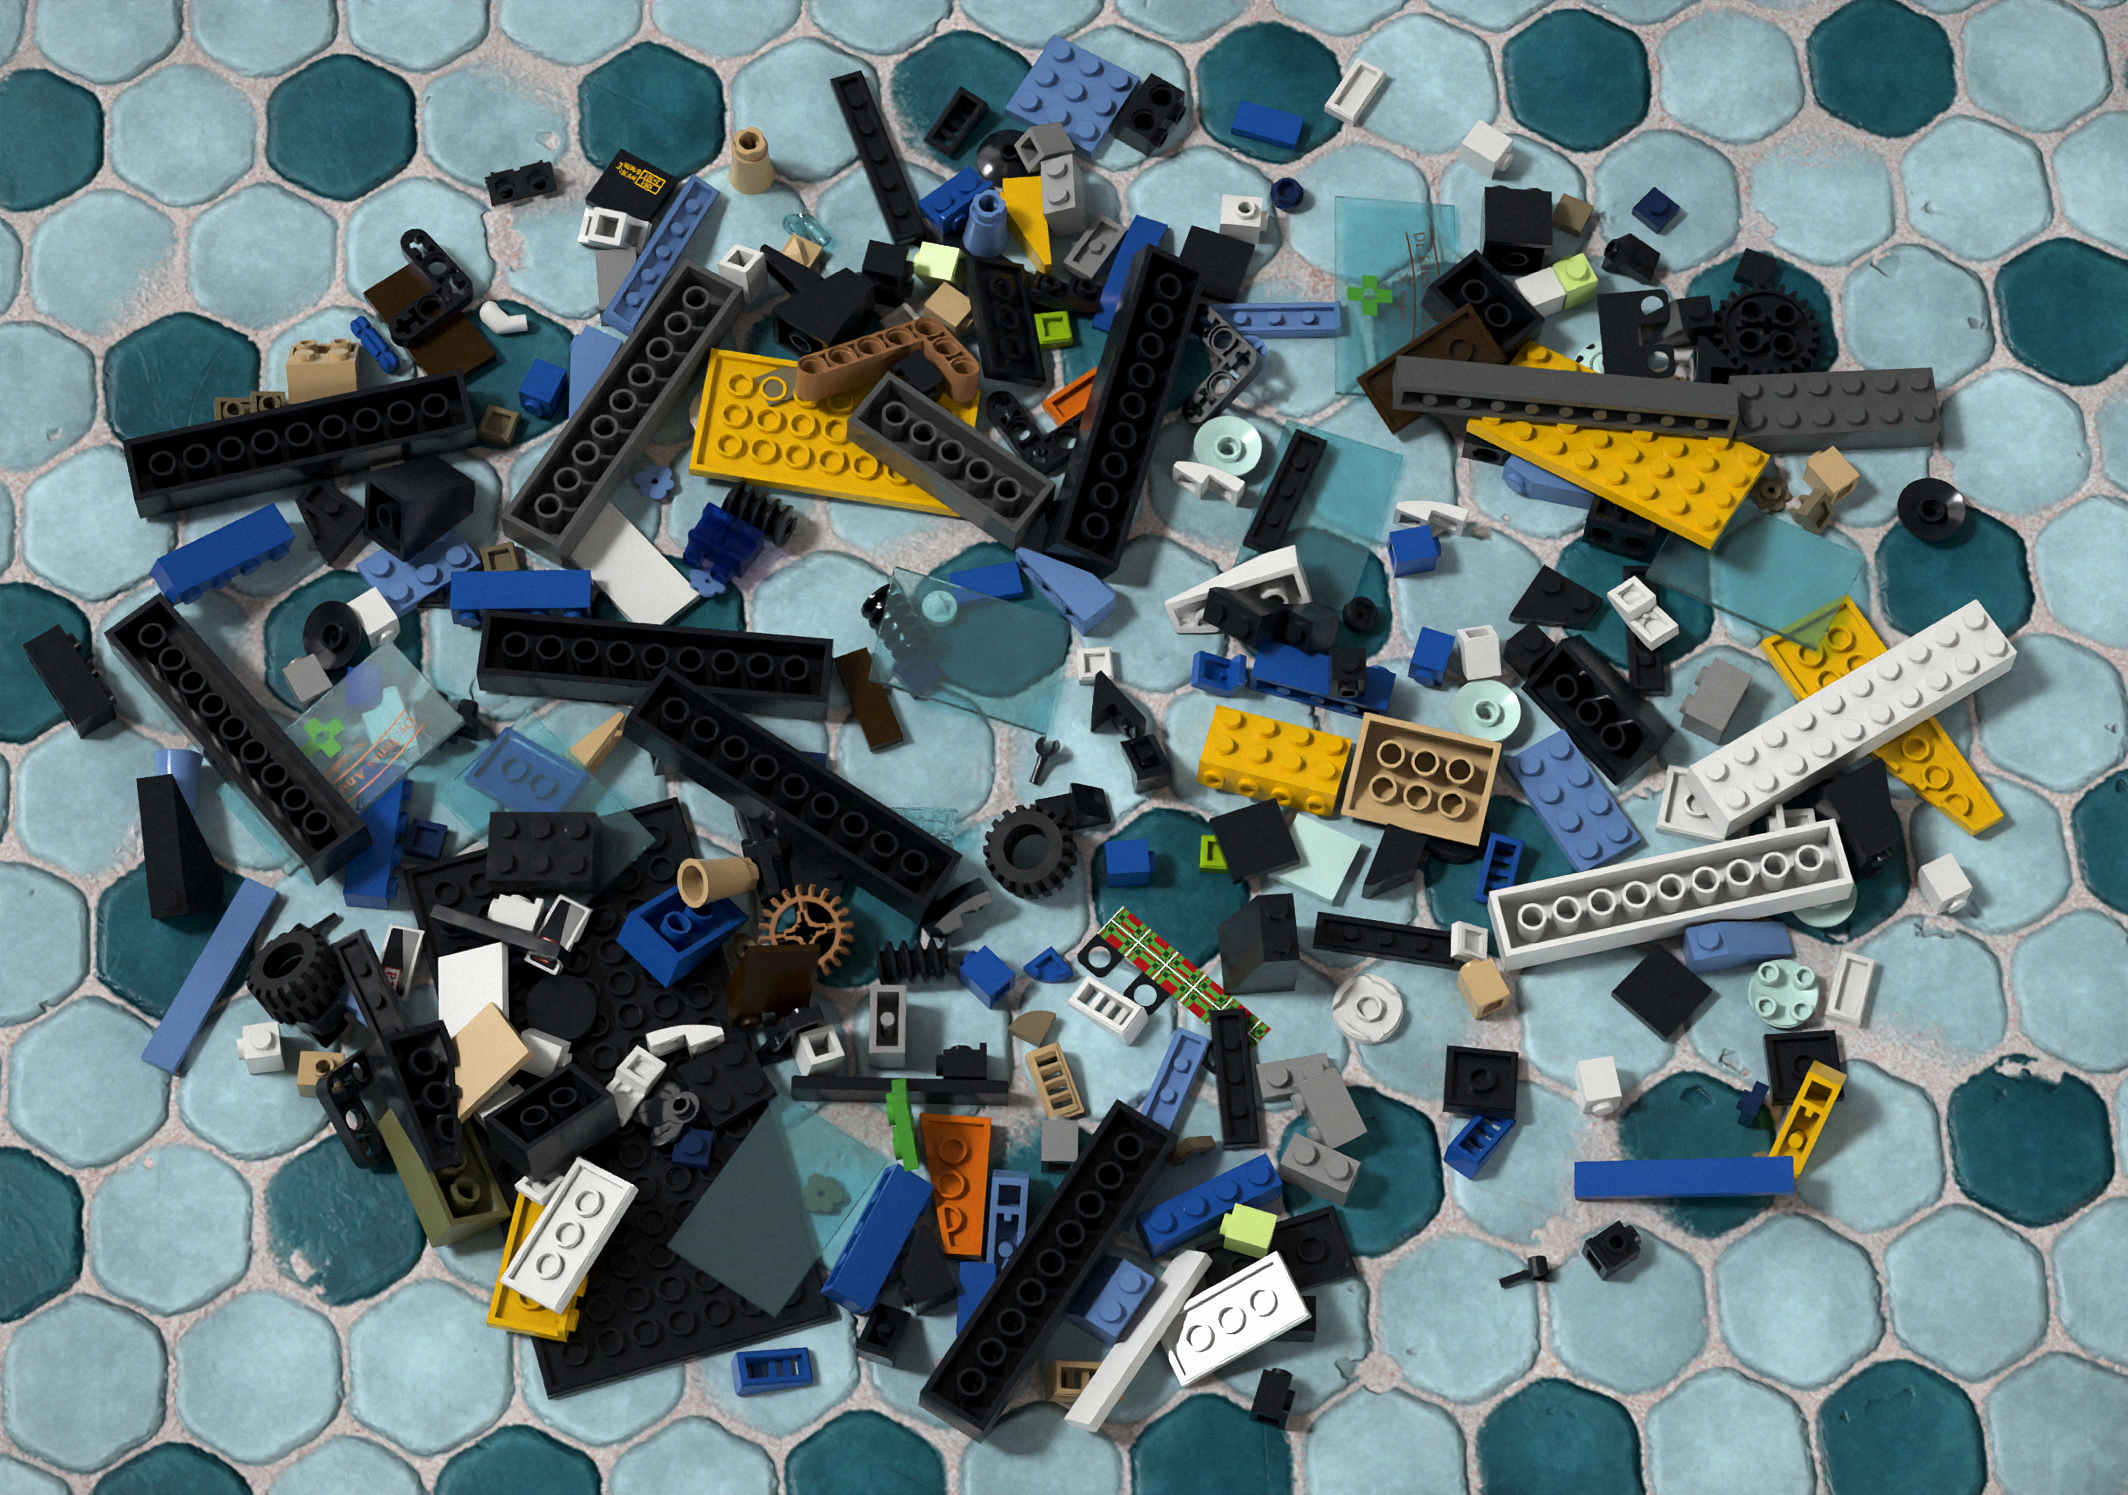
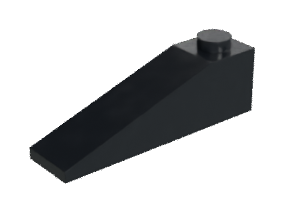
[136,774,227,920]
[364,1019,464,1173]

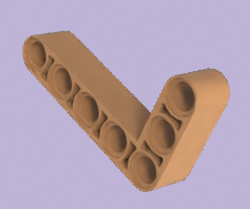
[795,317,980,402]

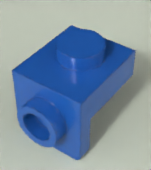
[1191,650,1248,697]

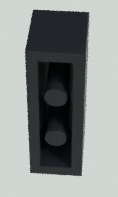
[23,624,118,739]

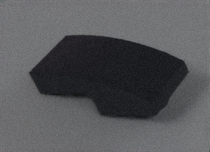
[1027,270,1103,312]
[920,877,993,939]

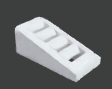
[1067,975,1149,1046]

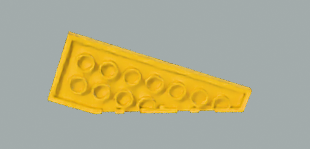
[1760,594,2004,837]

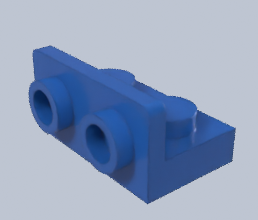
[918,166,995,235]

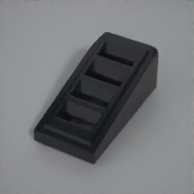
[923,86,990,159]
[760,244,824,296]

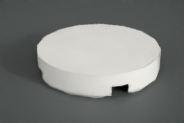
[1332,974,1403,1044]

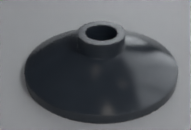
[976,129,1041,189]
[1897,478,1966,541]
[303,600,362,670]

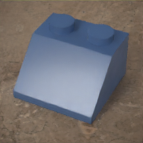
[1065,1255,1155,1349]

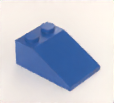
[616,884,749,988]

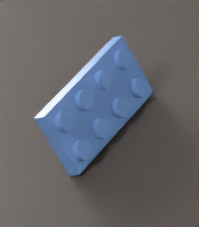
[1504,729,1641,873]

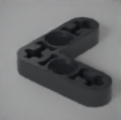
[389,229,474,348]
[1182,304,1263,428]
[986,391,1084,475]
[316,1041,387,1170]

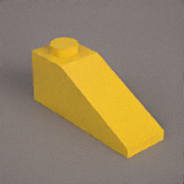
[999,176,1052,275]
[1768,1060,1847,1180]

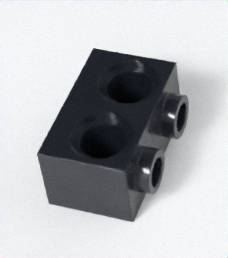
[1115,73,1186,157]
[861,240,915,308]
[1582,494,1659,561]

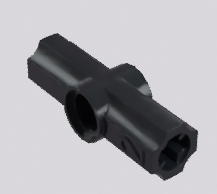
[734,807,790,906]

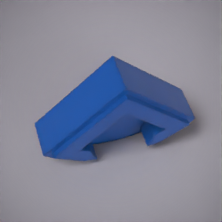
[1023,946,1074,984]

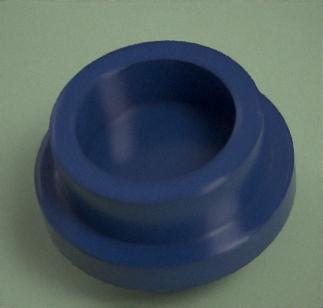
[1270,178,1304,210]

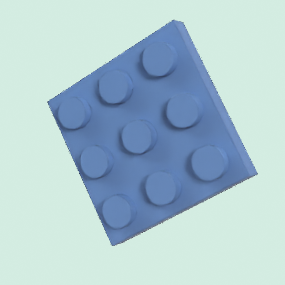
[1005,34,1140,159]

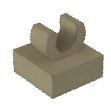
[1789,488,1836,538]

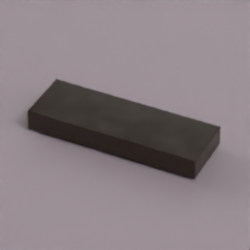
[834,647,903,752]

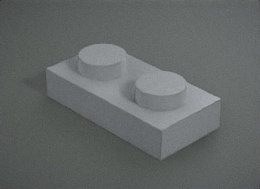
[1063,213,1128,282]
[1255,1053,1330,1103]

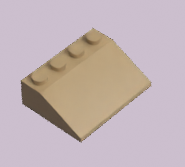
[1341,712,1502,847]

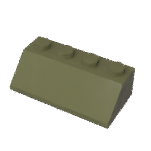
[377,1108,511,1248]

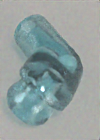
[782,214,831,247]

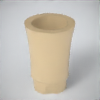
[728,127,775,195]
[677,857,759,908]

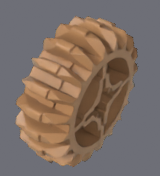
[758,884,855,980]

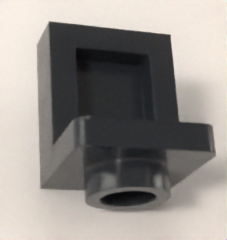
[1601,233,1661,284]

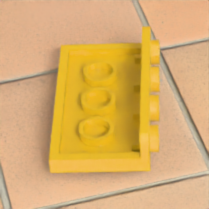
[1196,705,1352,817]
[486,1192,588,1342]

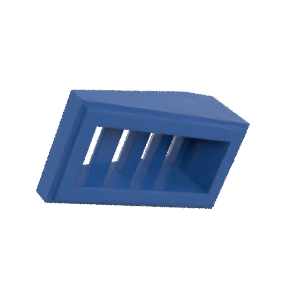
[1473,832,1525,904]
[1443,1115,1517,1180]
[731,1347,813,1395]

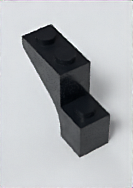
[1203,587,1340,654]

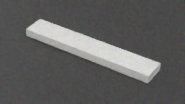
[1064,1248,1213,1432]

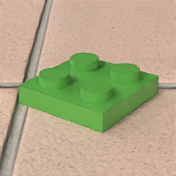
[886,1078,919,1171]

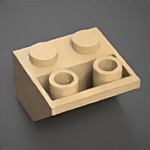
[286,338,360,404]

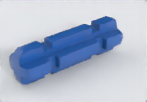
[350,316,400,374]

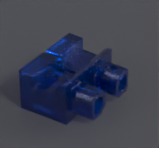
[683,502,764,586]

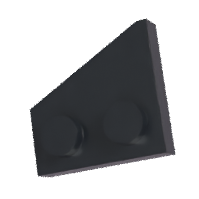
[295,476,365,567]
[1509,564,1603,631]
[788,842,848,923]
[756,1005,825,1067]

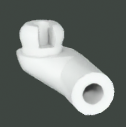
[479,301,528,334]

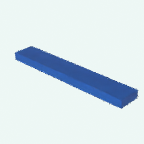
[1574,1156,1794,1200]

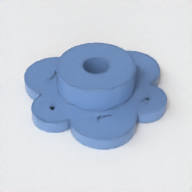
[635,464,674,501]
[689,567,728,597]

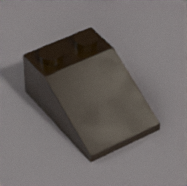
[725,944,820,1030]

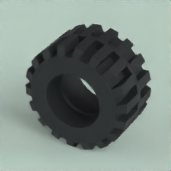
[983,804,1078,900]
[246,928,345,1025]

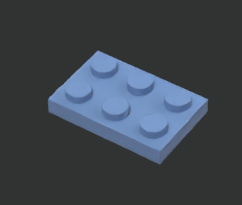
[356,526,482,619]

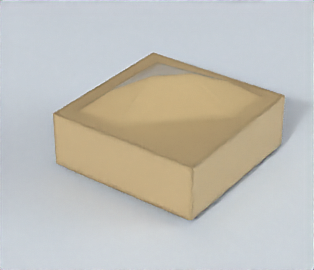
[781,233,823,270]

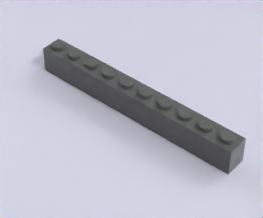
[1392,356,1739,439]

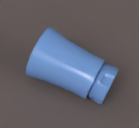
[963,189,1010,258]
[154,749,204,815]

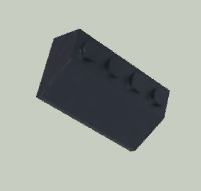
[1521,634,1675,786]

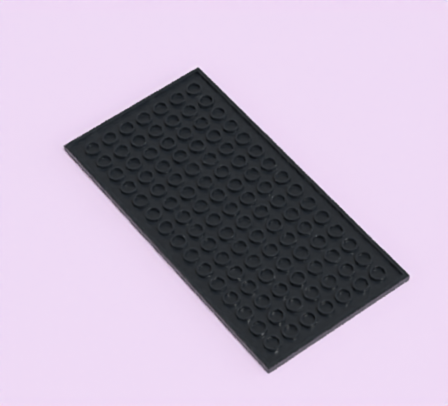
[403,797,832,1400]

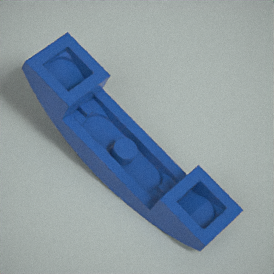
[1091,215,1168,334]

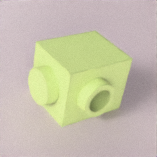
[913,242,967,290]
[1552,253,1598,311]
[1219,1203,1278,1259]

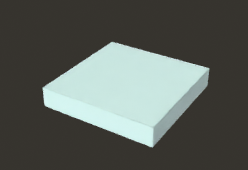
[1268,813,1362,905]

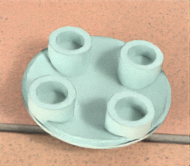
[1748,959,1819,1028]

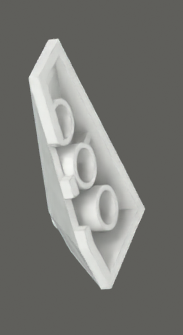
[1165,545,1313,633]

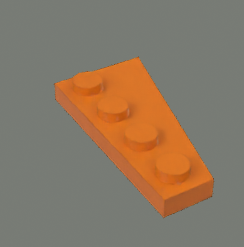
[919,1113,991,1260]

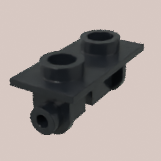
[484,160,557,206]

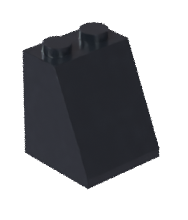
[1479,185,1553,277]
[771,267,875,358]
[364,454,476,562]
[1814,757,1897,884]
[1218,893,1300,995]

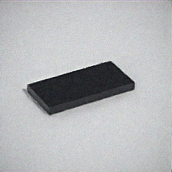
[962,254,1047,387]
[1195,1205,1357,1292]

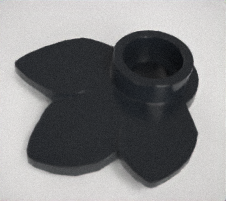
[632,1081,702,1148]

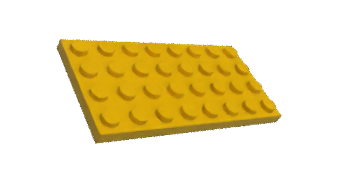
[1466,340,1770,550]
[689,348,981,517]

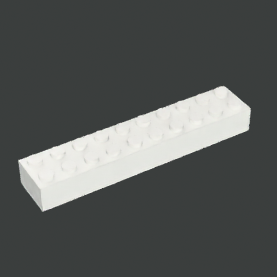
[1685,599,2017,838]
[1487,818,1854,972]

